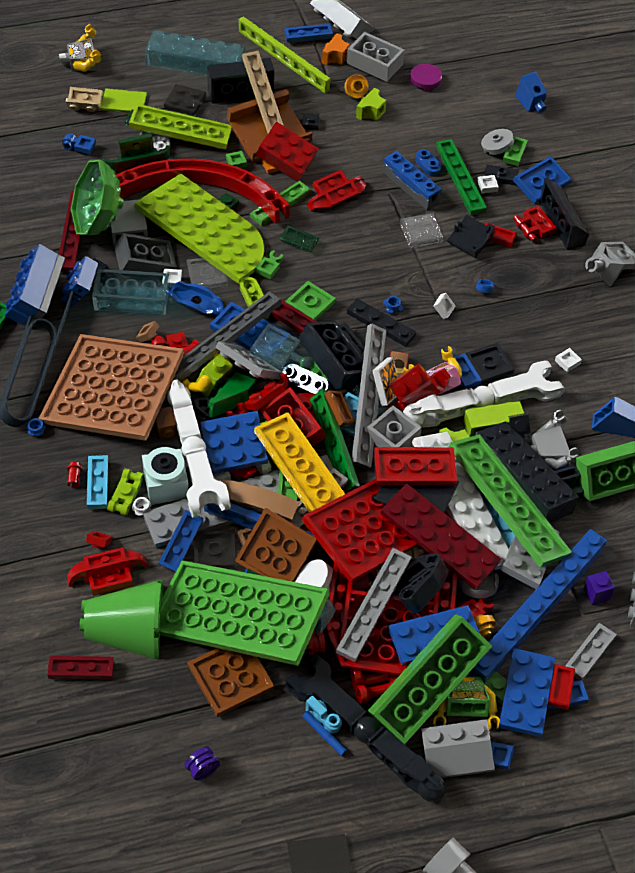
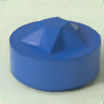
[476,279,495,293]

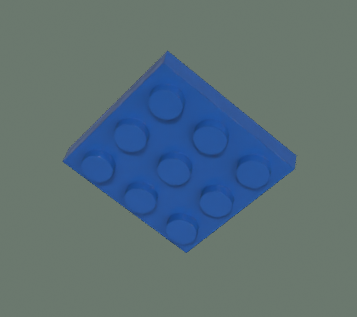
[200,411,268,475]

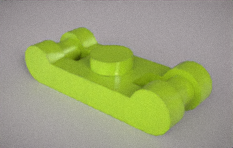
[107,468,144,516]

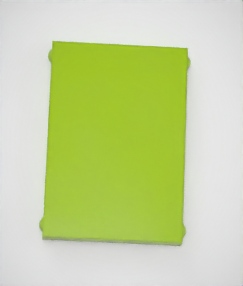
[100,89,147,113]

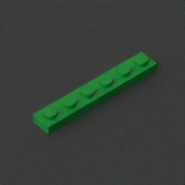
[436,139,487,216]
[310,389,360,494]

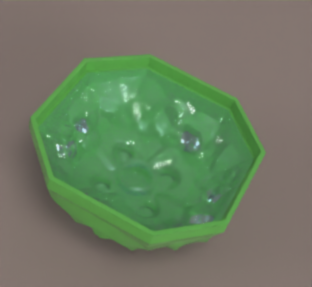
[71,160,124,235]

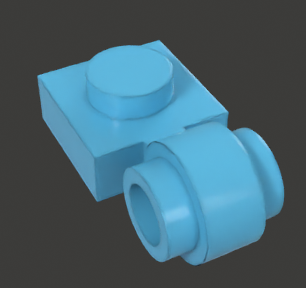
[306,696,342,733]

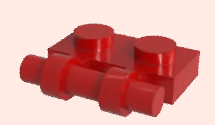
[513,206,557,242]

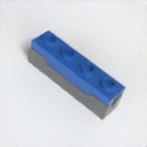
[383,151,441,210]

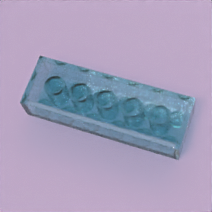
[145,30,245,75]

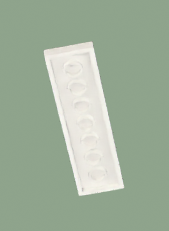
[412,432,508,570]

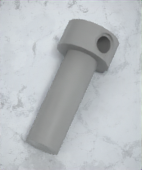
[422,837,476,873]

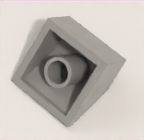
[367,406,422,447]

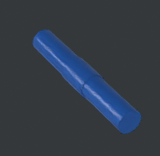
[302,711,347,757]

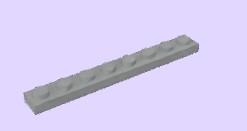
[352,324,386,469]

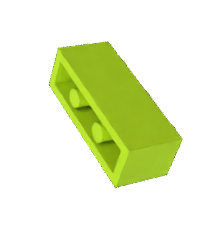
[463,401,524,437]

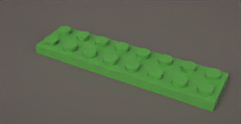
[449,434,572,568]

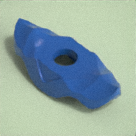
[169,281,224,316]

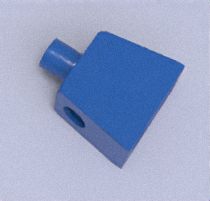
[515,71,547,113]

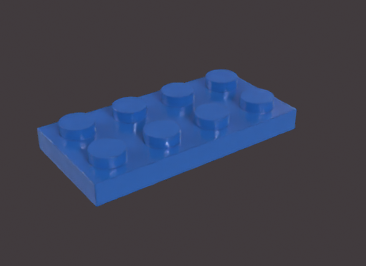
[210,302,291,362]
[388,605,479,666]
[498,648,555,737]

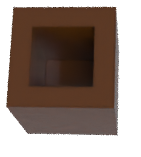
[154,406,178,439]

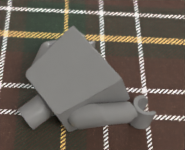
[530,410,580,470]

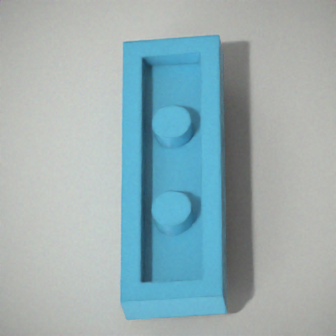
[87,455,108,509]

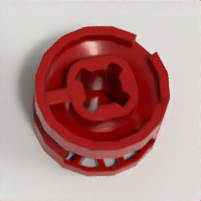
[306,625,325,657]

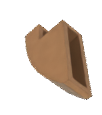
[221,480,299,522]

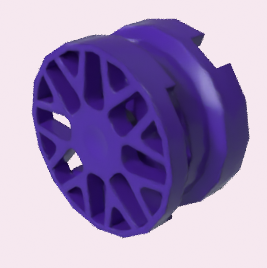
[184,747,220,781]

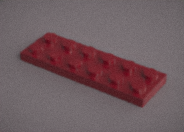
[380,483,502,590]

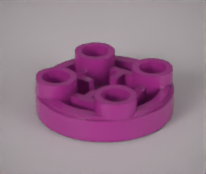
[410,64,442,92]

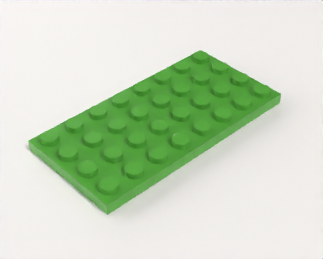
[159,560,330,666]

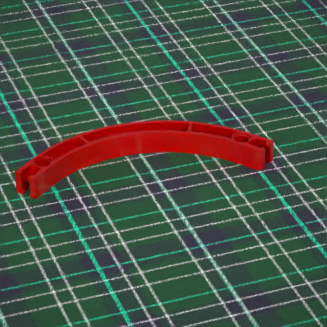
[116,159,290,224]

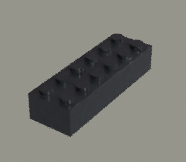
[475,421,579,523]

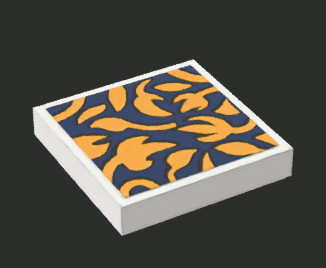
[373,357,398,406]

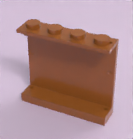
[227,89,313,163]

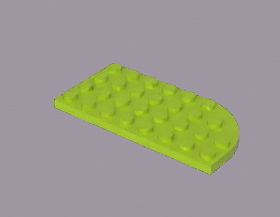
[134,174,264,284]

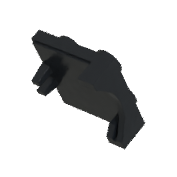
[447,215,495,258]

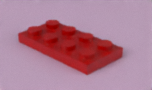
[374,447,457,485]

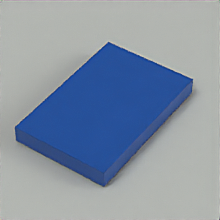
[513,156,572,204]

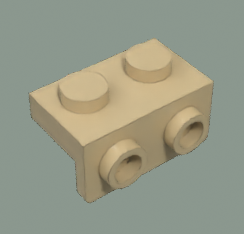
[66,87,103,112]

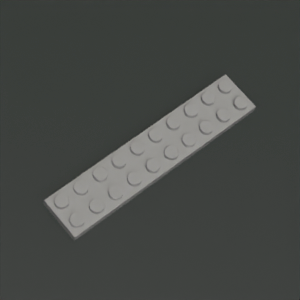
[143,455,333,548]

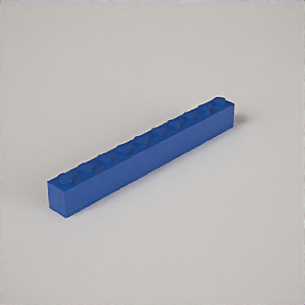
[469,529,607,684]

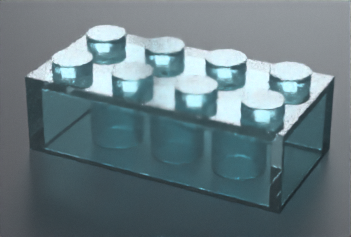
[92,269,170,315]

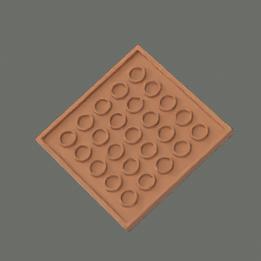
[39,334,184,441]

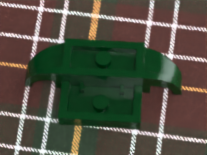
[104,133,170,174]

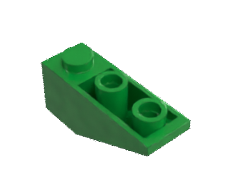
[208,372,256,418]

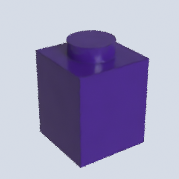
[583,571,615,605]

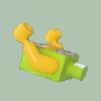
[182,353,234,398]

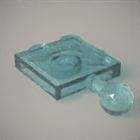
[250,323,315,371]

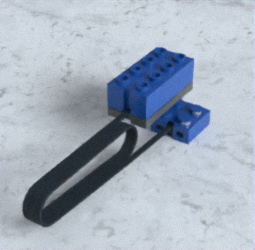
[0,244,98,427]

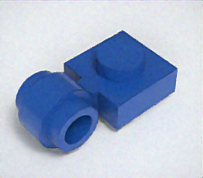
[62,134,96,155]

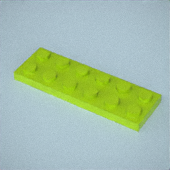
[129,104,232,149]

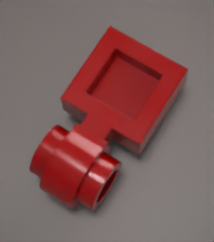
[151,332,188,348]

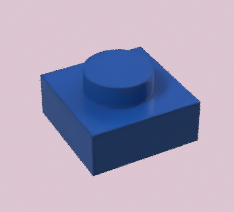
[491,742,514,770]

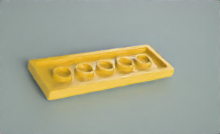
[254,413,345,512]

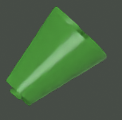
[80,580,164,659]

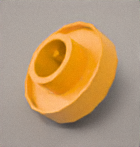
[344,74,368,99]
[474,615,497,640]

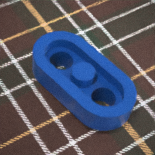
[415,149,441,176]

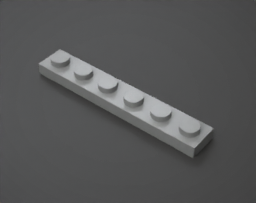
[336,548,411,662]

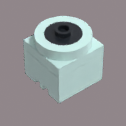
[142,447,189,505]

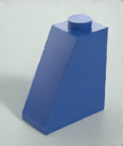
[591,397,635,438]

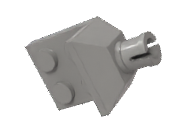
[585,242,635,286]

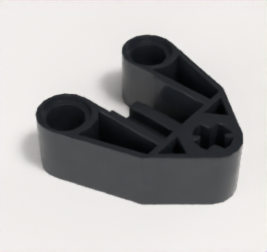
[393,553,449,614]

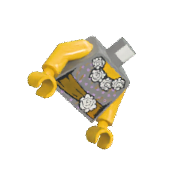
[59,24,101,72]

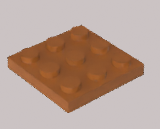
[235,508,317,582]
[187,648,274,717]

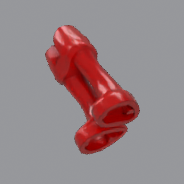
[350,668,399,705]

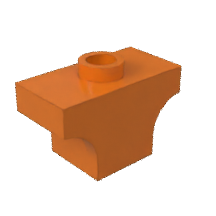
[322,33,350,65]

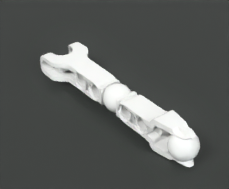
[403,361,565,428]
[167,380,231,518]

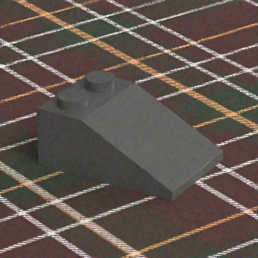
[114,233,177,276]

